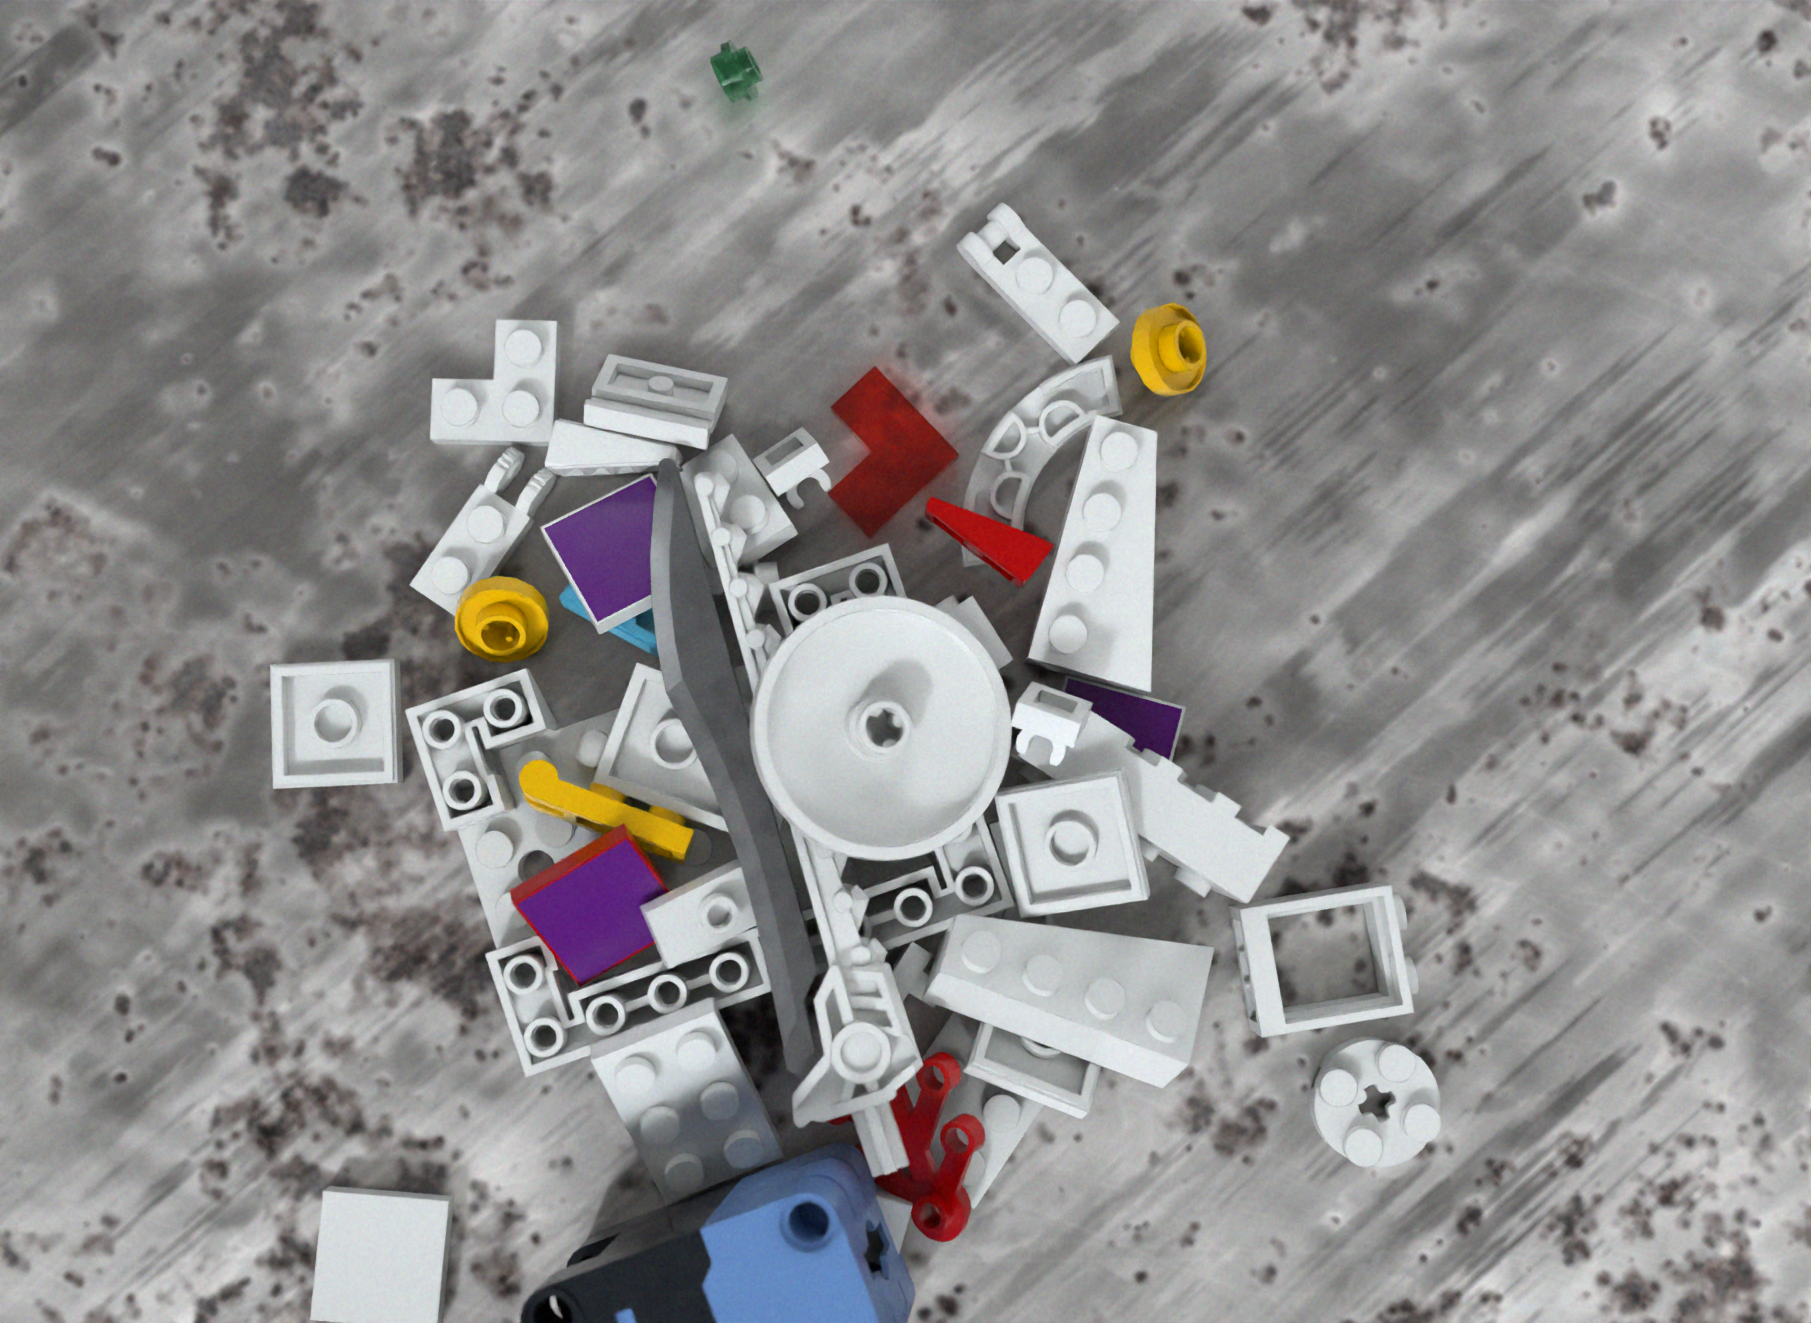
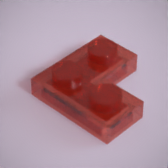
[827,366,959,541]

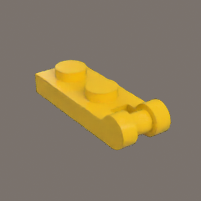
[519,759,694,866]

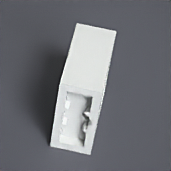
[1228,881,1419,1038]

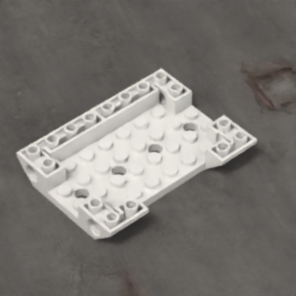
[405,543,1015,1077]

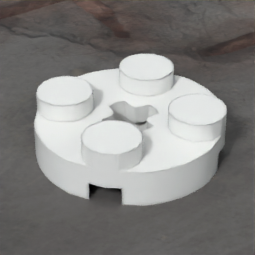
[1309,1036,1441,1168]

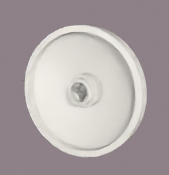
[750,596,1012,861]

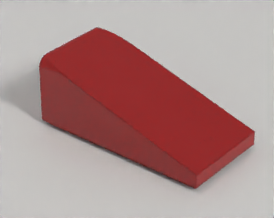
[924,496,1055,589]

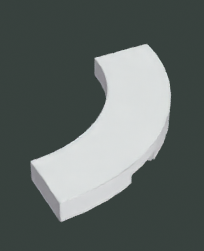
[961,354,1123,569]

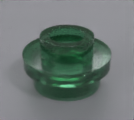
[710,40,763,103]

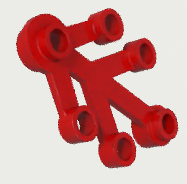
[827,1052,985,1242]

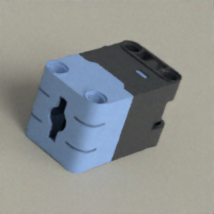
[520,1142,916,1323]

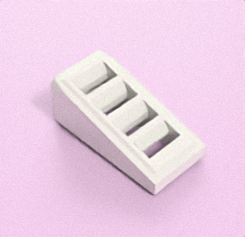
[545,418,685,477]

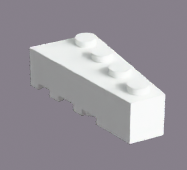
[1023,415,1157,695]
[1010,711,1290,904]
[922,913,1215,1089]

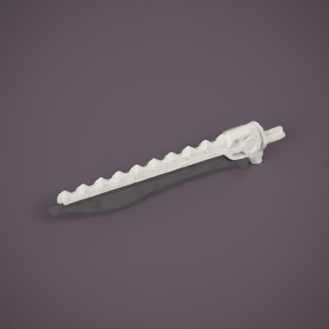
[650,458,923,1177]

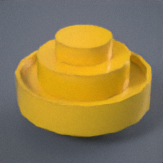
[1130,302,1207,397]
[455,576,550,663]

